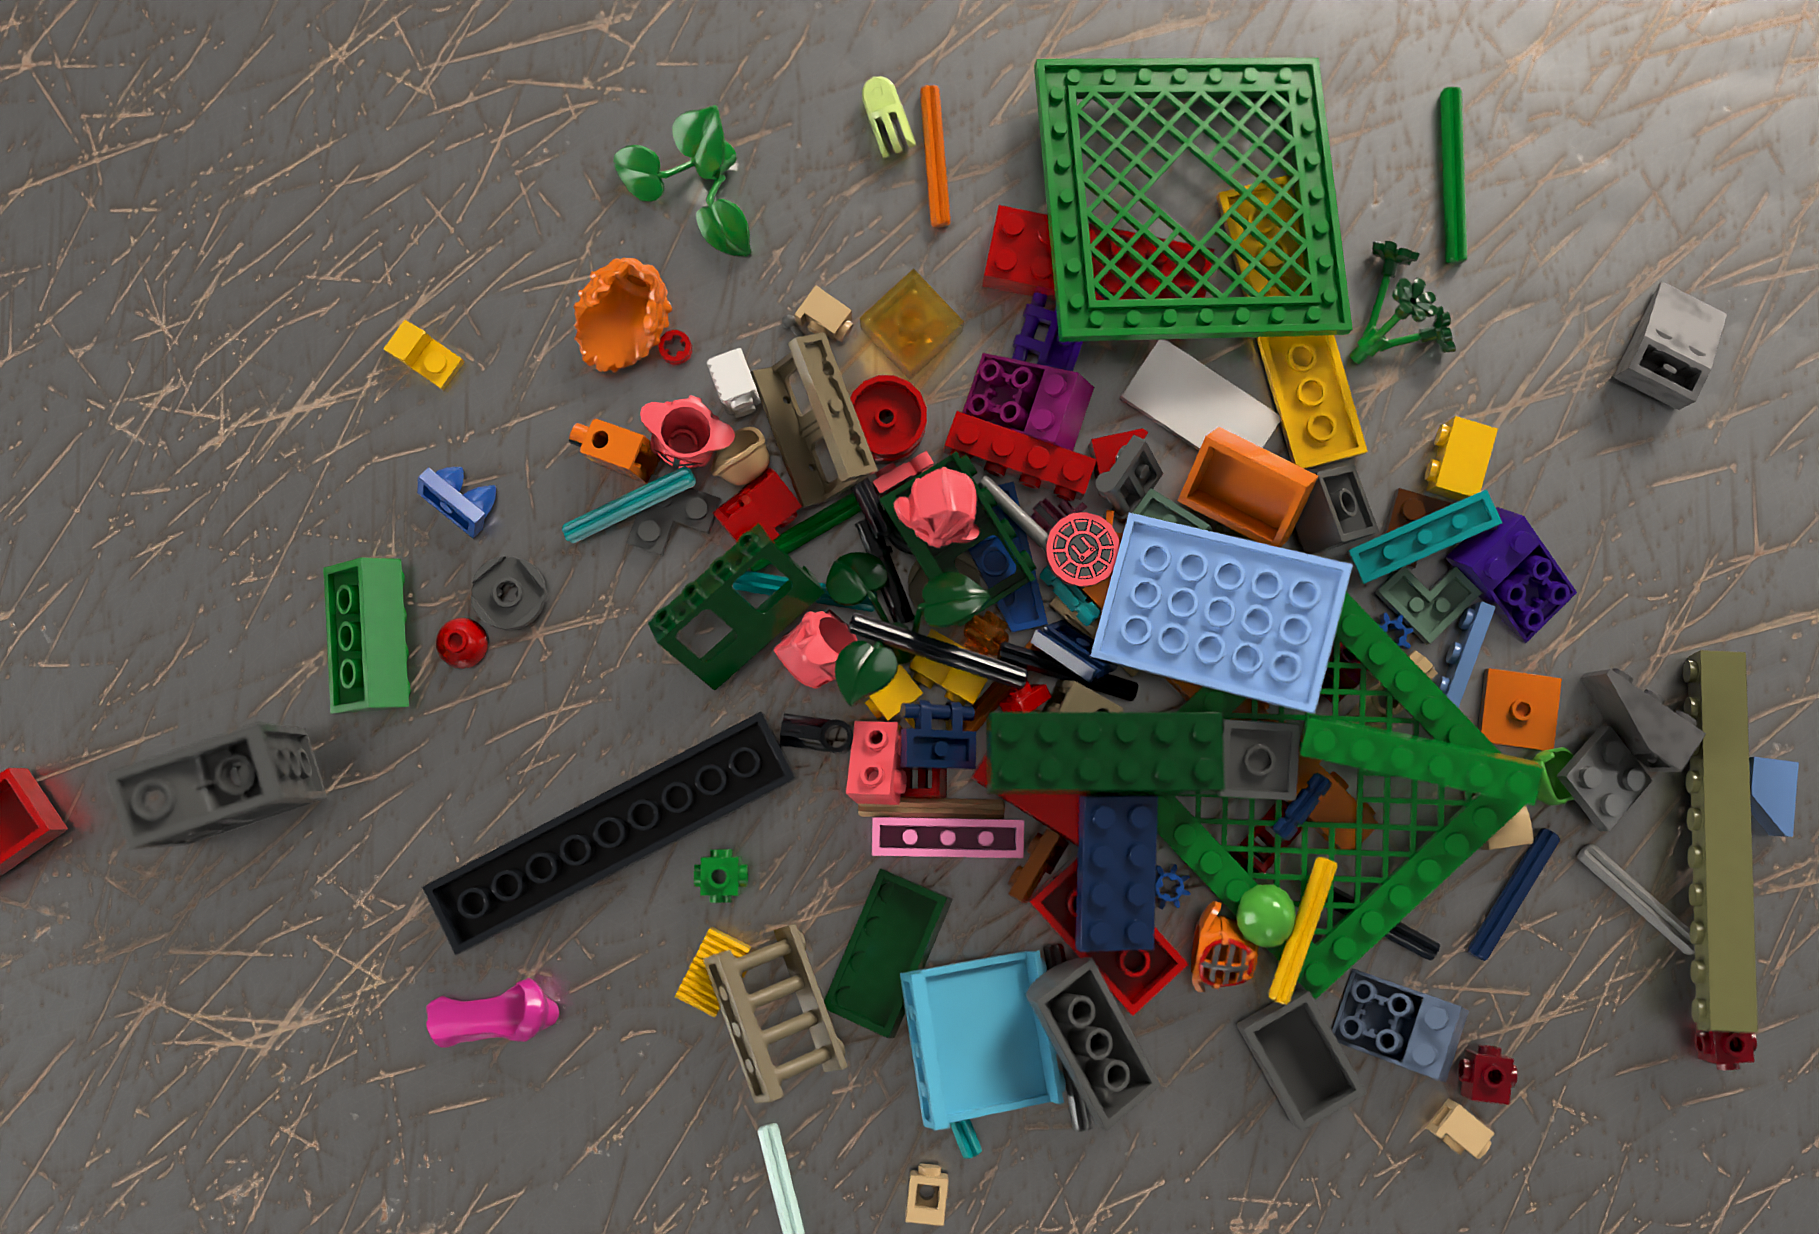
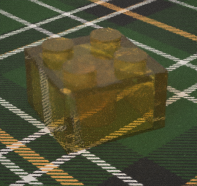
[859,268,964,380]

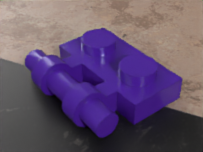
[1011,293,1083,371]

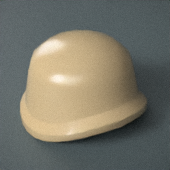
[710,427,770,485]

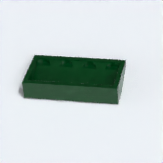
[824,868,953,1039]

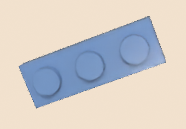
[1436,601,1496,708]

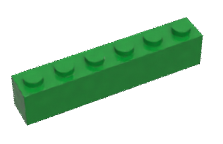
[1299,713,1543,806]

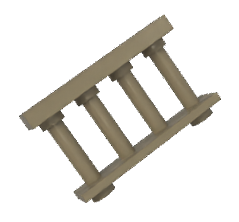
[703,924,848,1104]

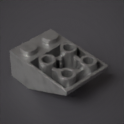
[1613,281,1727,410]
[1581,668,1706,772]

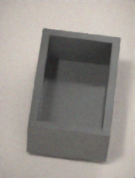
[1236,987,1367,1131]

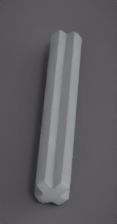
[1577,844,1695,955]

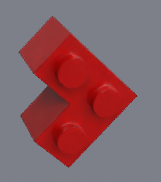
[712,467,802,543]

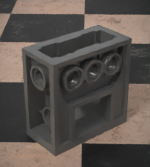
[106,723,327,849]

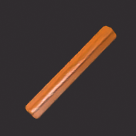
[920,85,950,227]

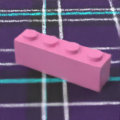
[872,817,1024,858]

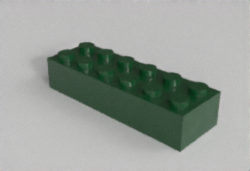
[986,712,1225,795]

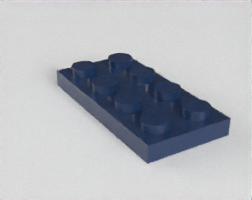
[1076,795,1158,952]

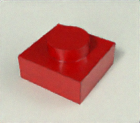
[999,682,1052,712]

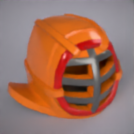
[1191,901,1259,992]

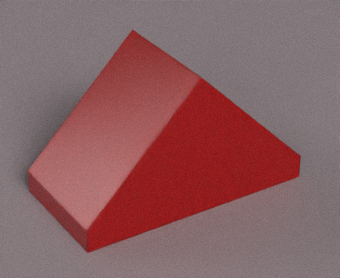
[1088,428,1148,499]

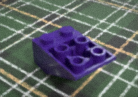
[1446,507,1577,643]

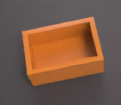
[1177,427,1319,548]

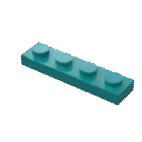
[1347,489,1502,585]

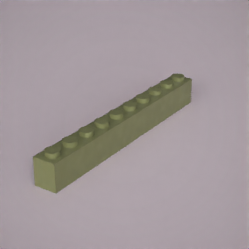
[1683,650,1758,1033]

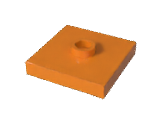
[1478,668,1562,751]

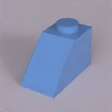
[1749,757,1799,837]

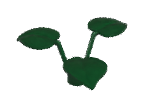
[826,552,991,707]

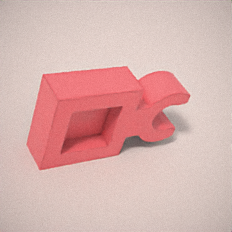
[872,451,934,498]

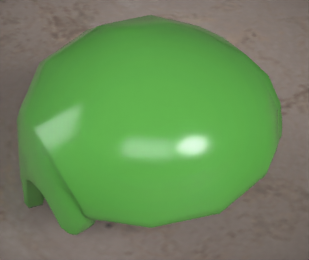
[1532,747,1574,806]
[1237,885,1296,948]

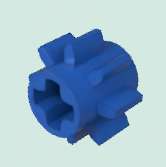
[1378,612,1413,650]
[1155,864,1191,909]

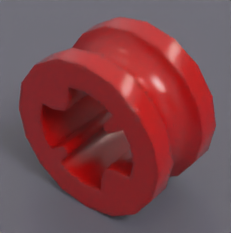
[658,330,692,365]

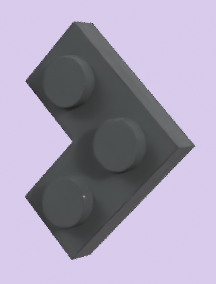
[626,474,722,556]

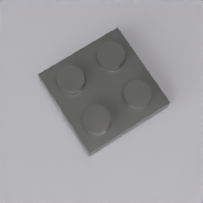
[1217,719,1301,800]
[1557,725,1653,831]

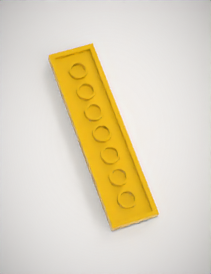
[1216,175,1368,470]

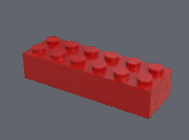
[982,205,1215,302]

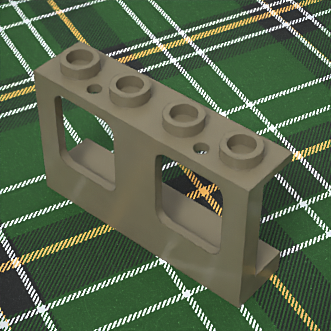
[750,332,878,508]

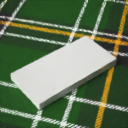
[1120,339,1281,451]

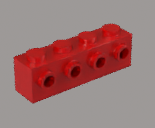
[943,411,1097,502]

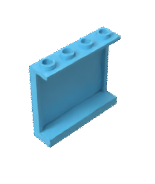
[900,950,1066,1130]

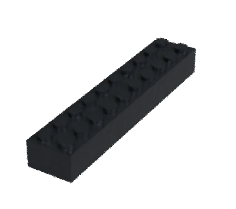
[422,711,797,955]

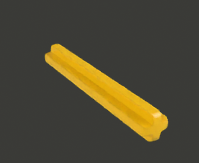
[1268,857,1337,1004]

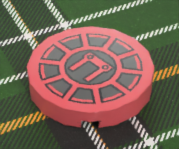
[1045,512,1120,587]

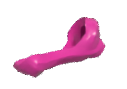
[426,978,559,1048]

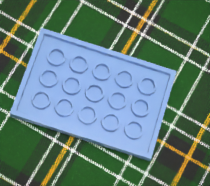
[1090,513,1352,715]

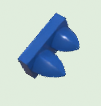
[417,467,496,538]

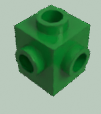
[694,849,748,903]

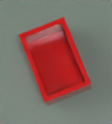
[0,768,68,876]

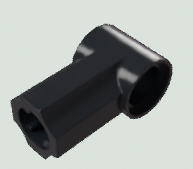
[780,713,853,755]

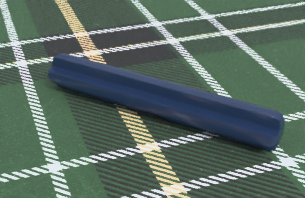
[1468,828,1560,961]

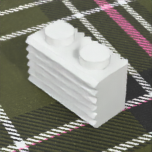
[707,348,761,417]

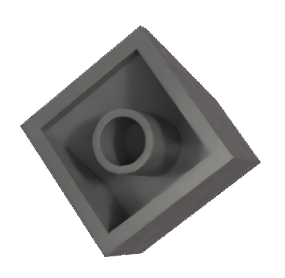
[1295,464,1379,555]

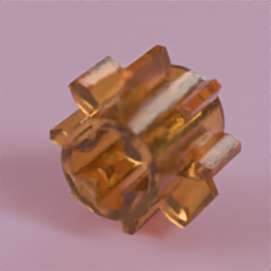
[964,610,1009,656]

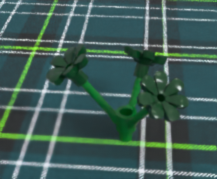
[1349,241,1456,365]

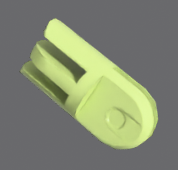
[862,76,916,159]

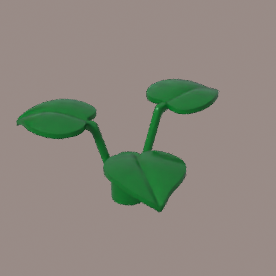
[613,105,752,256]

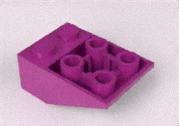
[962,353,1095,451]

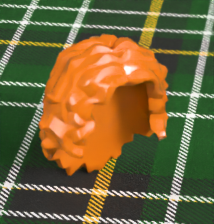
[574,257,672,373]

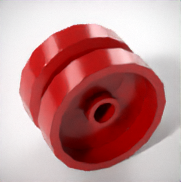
[850,375,927,464]

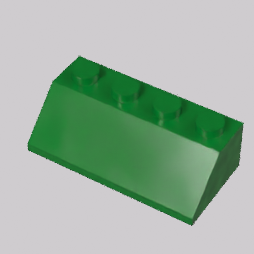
[323,557,411,714]

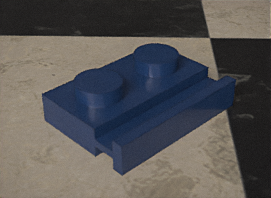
[1030,619,1118,682]

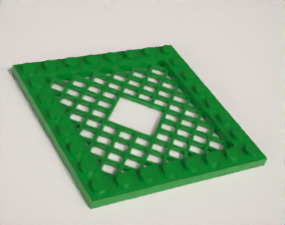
[1034,58,1353,342]
[1121,592,1540,1000]

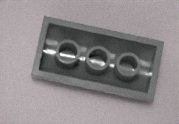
[1026,957,1161,1131]

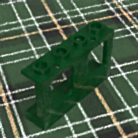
[879,451,1037,627]
[648,523,825,691]

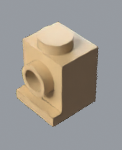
[794,285,854,342]
[1425,1098,1495,1159]
[906,1164,948,1226]

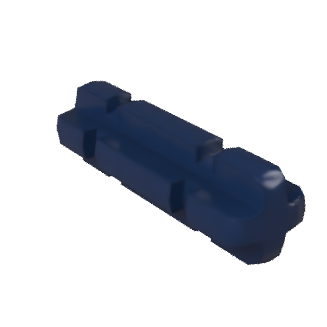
[1273,772,1332,841]

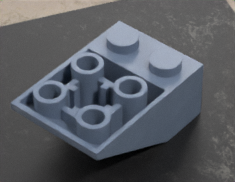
[1332,969,1469,1083]

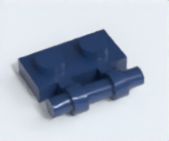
[900,700,976,770]

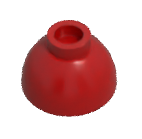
[436,618,488,669]

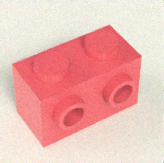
[846,721,907,805]

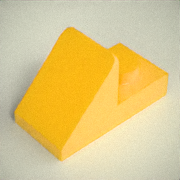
[383,320,465,391]

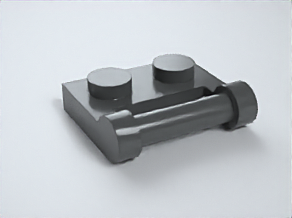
[1096,435,1163,523]

